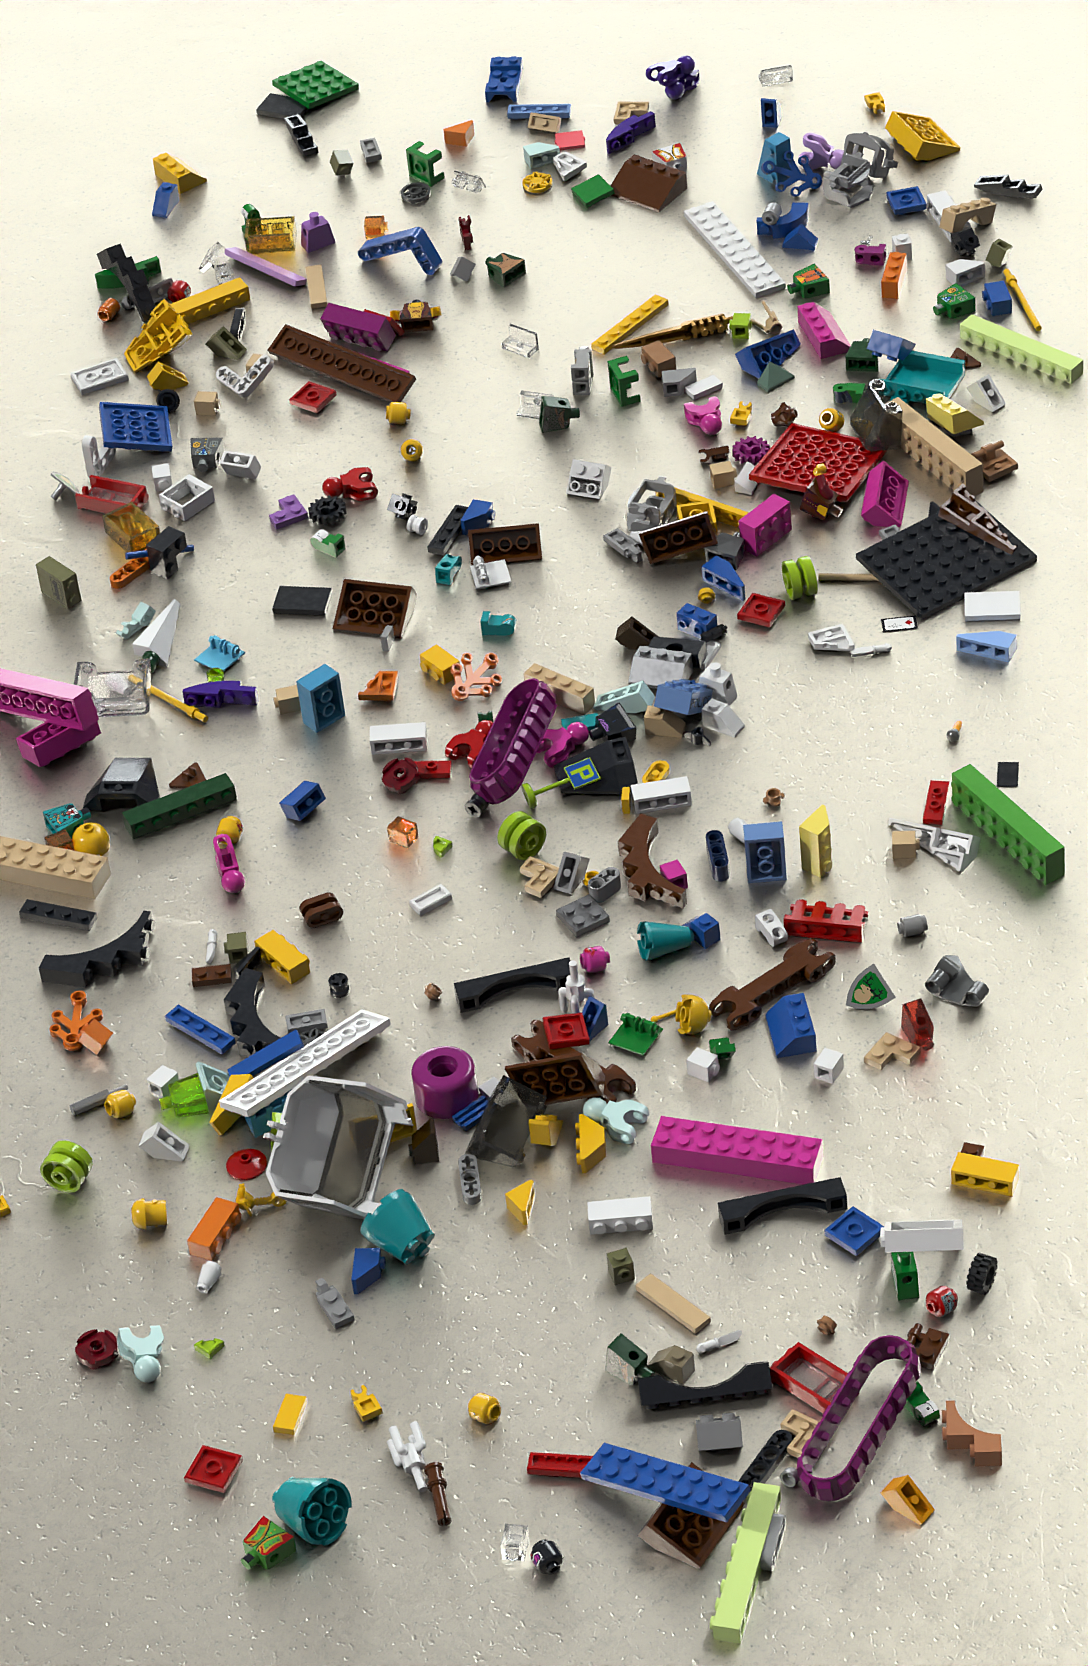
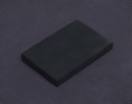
[256,93,308,119]
[272,586,332,616]

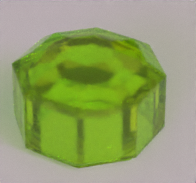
[206,667,224,682]

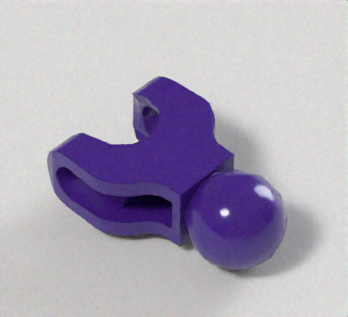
[646,55,695,86]
[665,69,700,100]

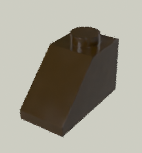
[615,616,659,650]
[408,1118,439,1164]

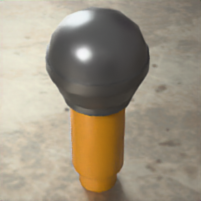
[946,721,962,742]

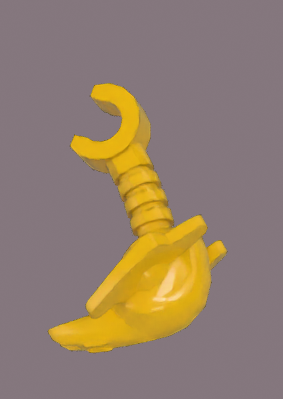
[235,1183,287,1217]

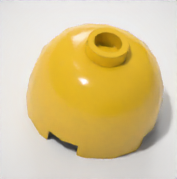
[72,822,110,856]
[675,994,711,1035]

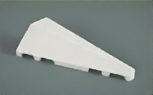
[132,599,180,667]
[888,818,981,872]

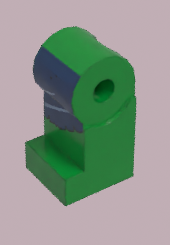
[833,383,866,406]

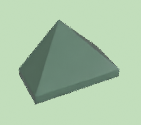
[757,361,795,392]

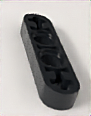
[738,1430,792,1491]

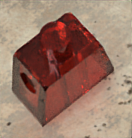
[901,998,934,1050]

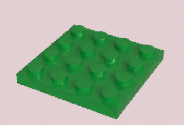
[272,60,359,109]

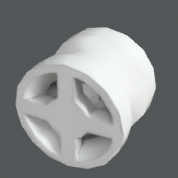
[407,515,428,535]

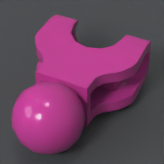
[684,396,722,435]
[536,722,589,768]
[213,834,245,894]

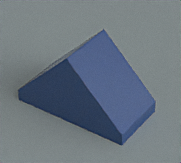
[782,223,818,251]
[582,996,609,1041]

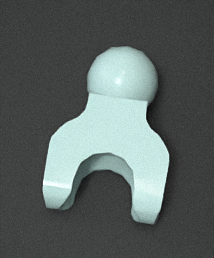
[583,1098,650,1144]
[117,1325,164,1383]

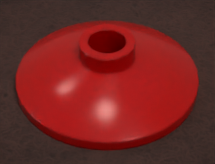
[226,1149,267,1180]

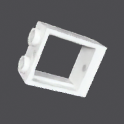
[159,474,215,521]

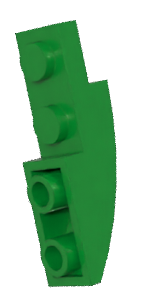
[95,256,161,289]

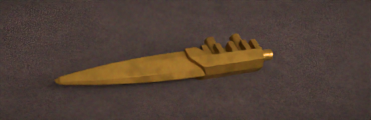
[612,313,733,349]

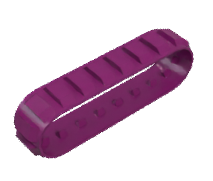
[469,678,557,805]
[797,1335,921,1502]

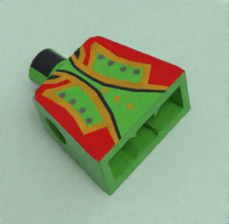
[241,1516,297,1570]

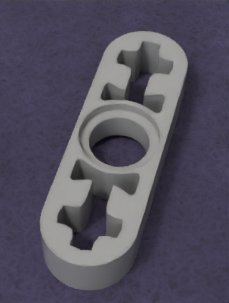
[458,1154,482,1205]
[760,1513,786,1571]

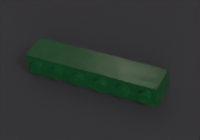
[122,773,237,839]

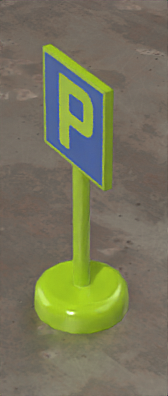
[521,757,601,809]

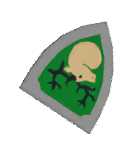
[51,471,80,500]
[846,964,896,1009]

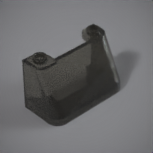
[850,379,903,451]
[465,1075,547,1167]

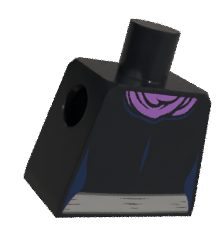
[589,702,636,742]

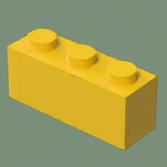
[254,930,310,984]
[951,1152,1019,1197]

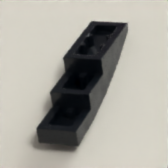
[284,114,319,156]
[974,174,1043,198]

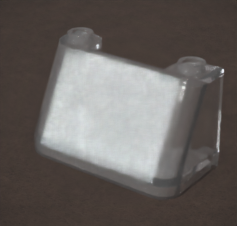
[74,658,151,717]

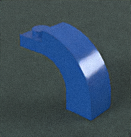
[756,203,809,239]

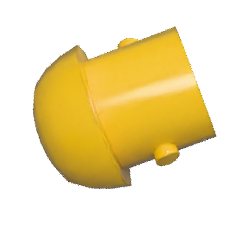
[131,1198,167,1230]

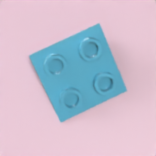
[194,635,245,673]

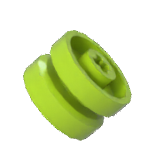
[781,556,818,600]
[497,811,546,861]
[40,1140,93,1193]

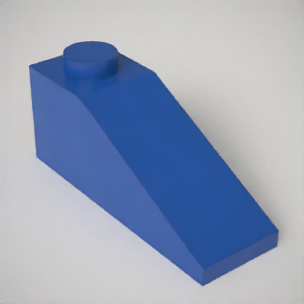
[702,556,746,601]

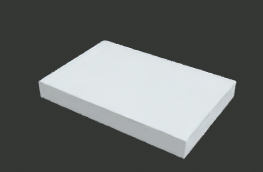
[70,358,129,395]
[964,591,1020,621]

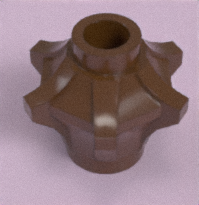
[771,402,798,427]

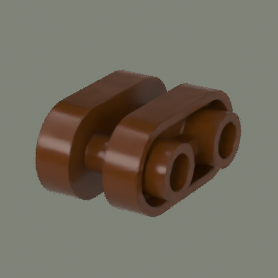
[299,892,343,928]

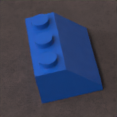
[765,993,817,1058]

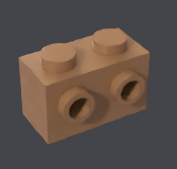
[641,341,677,377]

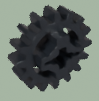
[308,496,347,526]

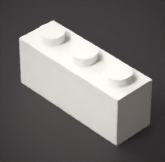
[370,722,428,755]
[631,776,692,814]
[587,1196,653,1235]

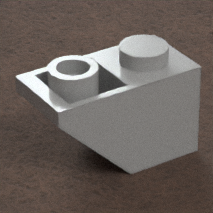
[662,368,697,397]

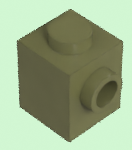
[330,149,354,175]
[986,239,1013,268]
[224,932,249,964]
[606,1247,635,1285]

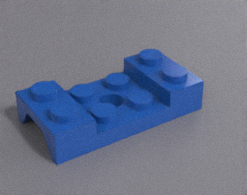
[485,56,523,102]

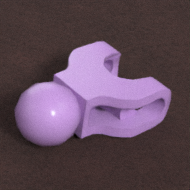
[798,133,844,169]

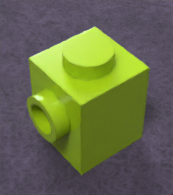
[729,313,752,339]

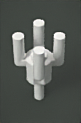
[558,960,595,1014]
[387,1421,427,1492]

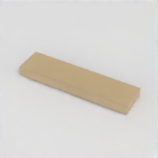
[305,264,327,309]
[635,1273,711,1334]

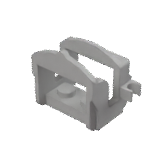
[841,132,898,178]
[823,152,873,208]
[627,476,677,532]

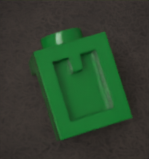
[709,1037,736,1059]

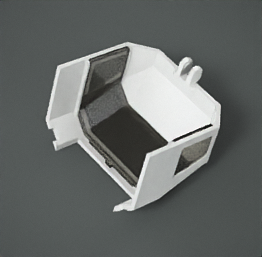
[263,1075,413,1219]

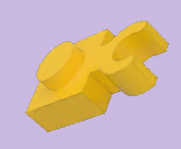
[864,92,885,114]
[730,401,752,426]
[350,1385,383,1422]

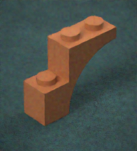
[942,1400,1002,1466]

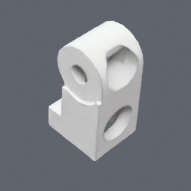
[755,909,788,947]

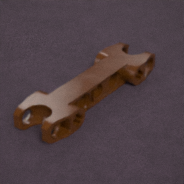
[709,938,836,1031]
[511,1020,636,1104]

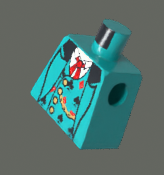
[43,803,91,845]

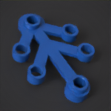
[761,151,822,197]

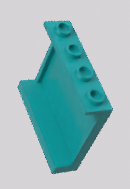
[878,350,965,404]

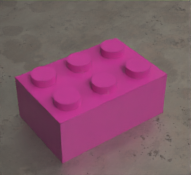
[739,494,792,557]

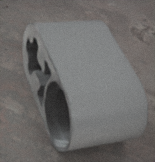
[588,867,621,903]

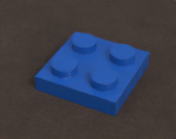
[886,186,927,215]
[824,1206,884,1256]

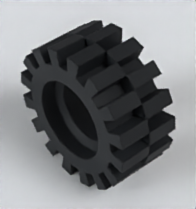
[966,1252,998,1295]

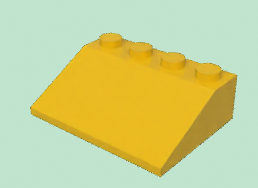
[885,111,961,161]

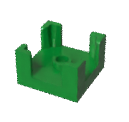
[406,141,445,187]
[607,356,641,407]

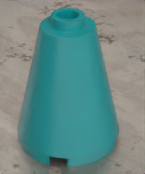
[637,921,694,961]

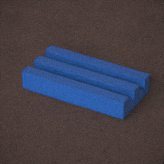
[452,1095,497,1131]

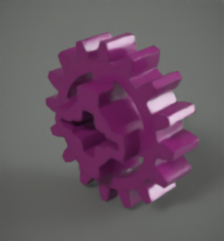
[732,436,770,465]

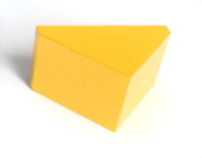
[505,1180,535,1225]

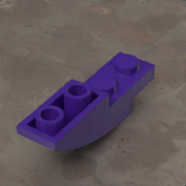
[606,111,656,154]
[182,681,259,708]

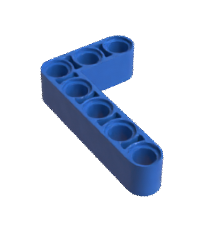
[358,227,442,275]

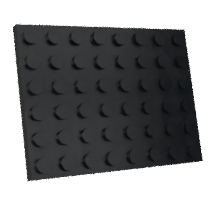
[856,500,1037,620]

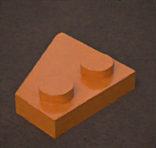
[358,671,399,701]

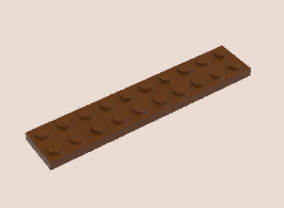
[268,324,416,403]

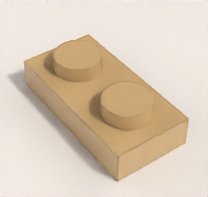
[527,112,562,133]

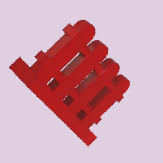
[784,899,869,943]

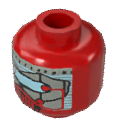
[167,280,191,303]
[926,1286,958,1317]

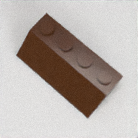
[638,511,718,564]
[468,523,542,566]

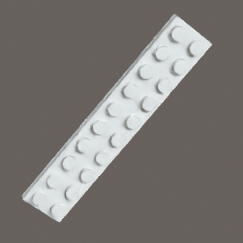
[684,201,786,298]
[219,1010,391,1117]

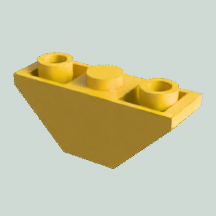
[529,1114,563,1146]
[575,1114,606,1173]

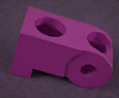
[854,244,887,266]

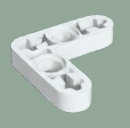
[216,355,274,398]
[82,435,116,477]

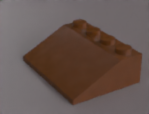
[610,154,687,212]
[332,579,417,638]
[505,1052,606,1108]
[637,1462,745,1569]

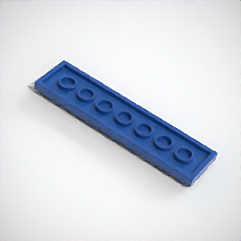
[580,1443,751,1522]

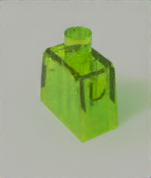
[159,1073,209,1118]

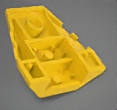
[124,299,193,373]

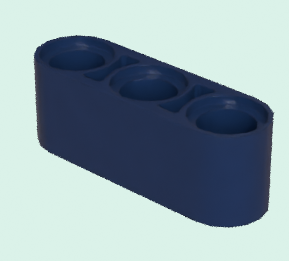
[705,830,730,882]

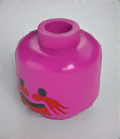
[580,946,610,973]

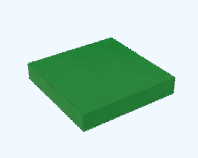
[571,174,615,208]

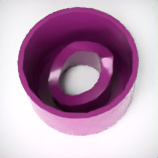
[411,1046,479,1119]

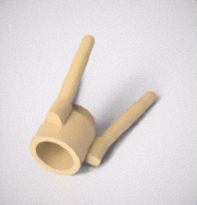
[751,301,783,334]

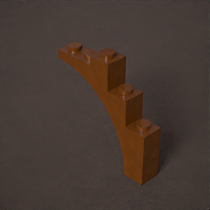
[617,813,687,908]

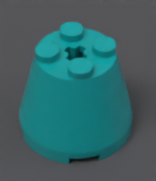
[360,1189,435,1265]
[272,1477,352,1545]

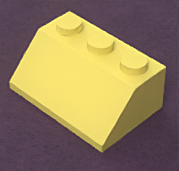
[926,394,984,434]
[799,804,832,878]

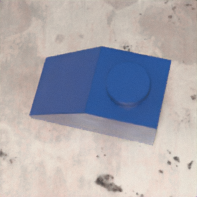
[761,98,782,128]
[152,182,180,218]
[461,499,496,535]
[681,913,721,949]
[351,1248,386,1294]

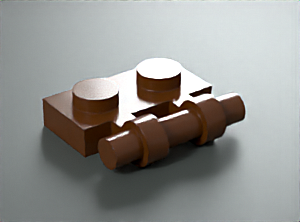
[907,1323,950,1371]

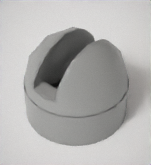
[121,295,135,310]
[780,1467,799,1487]

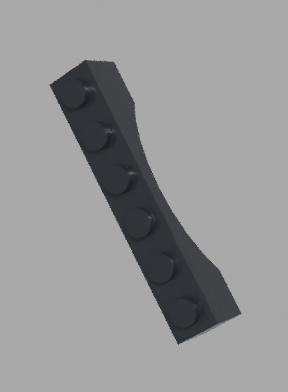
[454,957,571,1013]
[718,1177,848,1235]
[637,1361,772,1409]

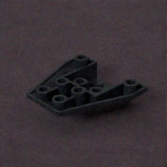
[554,737,638,794]
[83,758,160,810]

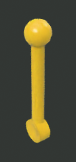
[650,1010,676,1023]

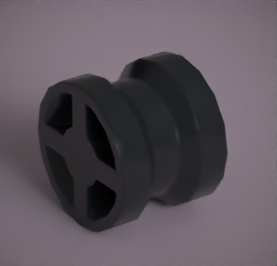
[465,793,489,817]
[328,973,350,998]

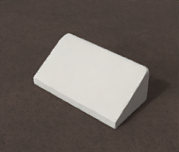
[735,462,759,495]

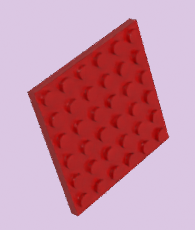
[749,423,888,502]

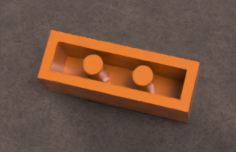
[881,252,907,299]
[187,1197,241,1261]

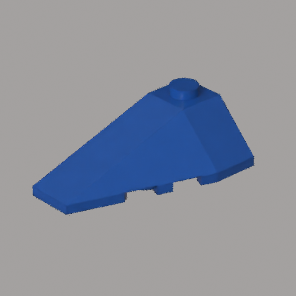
[735,329,801,379]

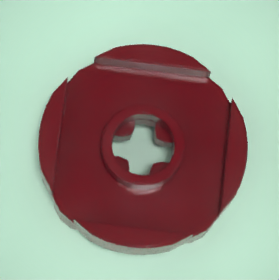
[381,757,420,794]
[75,1329,119,1370]

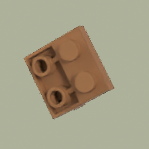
[971,440,1018,482]

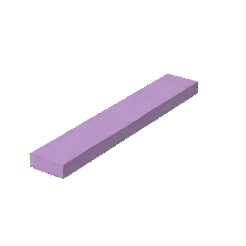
[224,247,307,287]

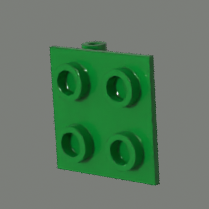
[608,1012,663,1056]

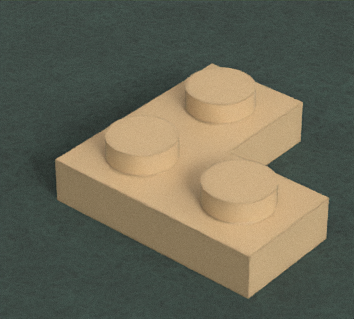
[614,101,649,124]
[520,856,559,898]
[864,1032,921,1070]
[780,1409,818,1458]

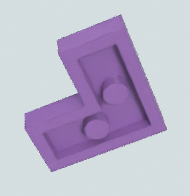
[269,494,308,530]

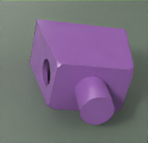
[301,212,336,253]

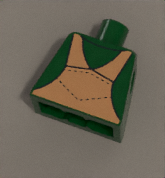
[485,253,526,288]

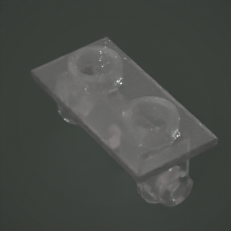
[452,171,486,193]

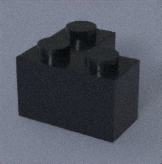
[146,526,187,579]

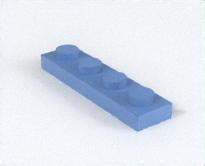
[507,104,572,120]

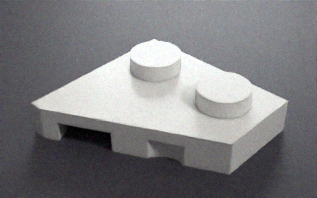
[553,151,587,181]
[808,624,855,651]

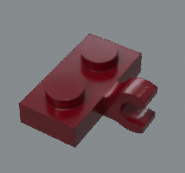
[458,215,473,251]

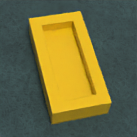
[273,1394,307,1435]

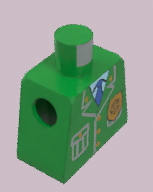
[933,283,976,319]

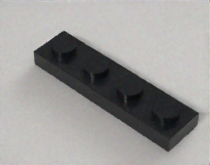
[427,505,468,556]
[19,899,97,931]

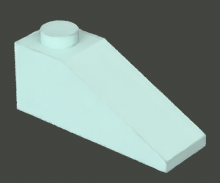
[593,681,655,713]

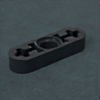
[230,308,246,342]

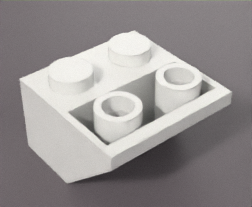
[566,459,612,499]

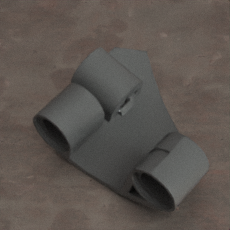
[925,955,989,1006]

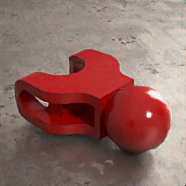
[322,467,378,501]
[445,720,493,768]

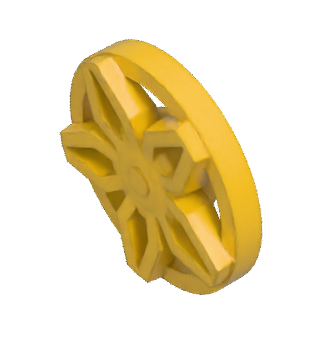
[522,171,553,193]

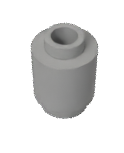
[762,202,782,225]
[897,914,928,937]

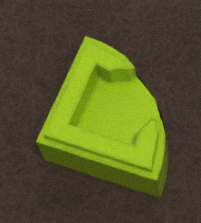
[433,835,453,858]
[194,1338,225,1359]

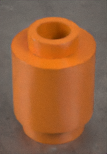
[98,298,121,321]

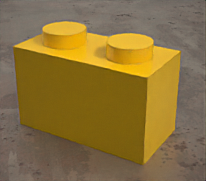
[420,644,461,685]

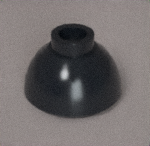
[156,389,180,412]

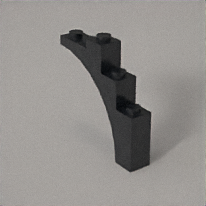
[96,243,155,322]
[39,911,155,988]
[224,968,295,1060]

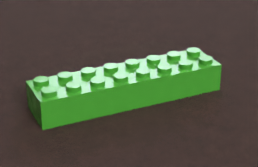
[951,764,1065,885]

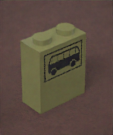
[36,556,82,609]

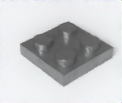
[556,894,610,938]

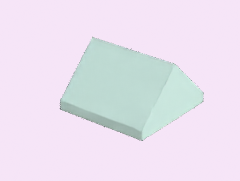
[196,1061,230,1111]

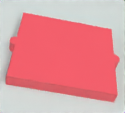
[555,130,585,150]

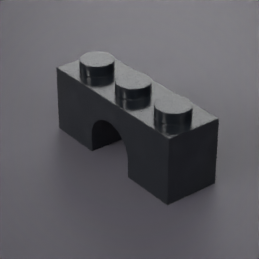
[648,636,708,669]

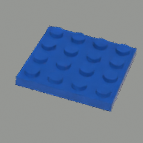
[99,402,173,452]

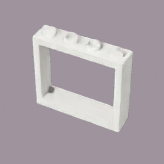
[880,1219,964,1252]

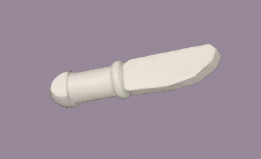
[851,643,892,657]
[206,929,218,964]
[696,1330,742,1353]

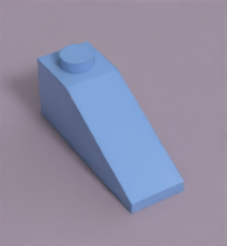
[956,631,1017,662]

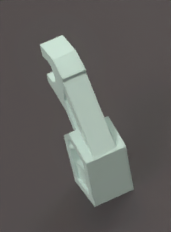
[116,602,156,639]

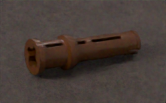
[424,1462,452,1526]

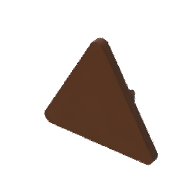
[950,348,981,369]
[169,762,206,788]

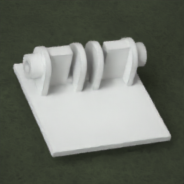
[470,556,511,589]

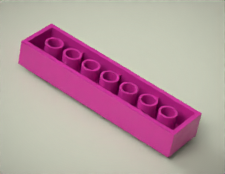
[0,668,99,731]
[651,1116,824,1185]

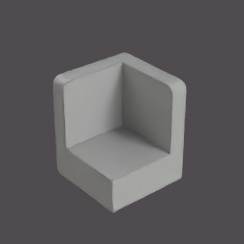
[450,256,476,281]

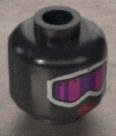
[530,1539,564,1574]

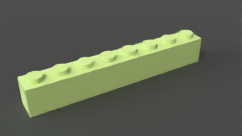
[960,314,1083,384]
[710,1482,781,1644]

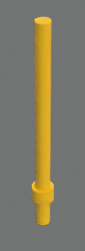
[1003,269,1042,331]
[128,675,209,723]

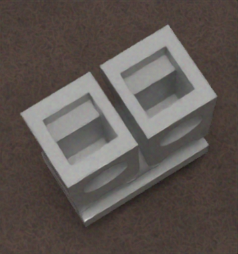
[571,346,594,395]

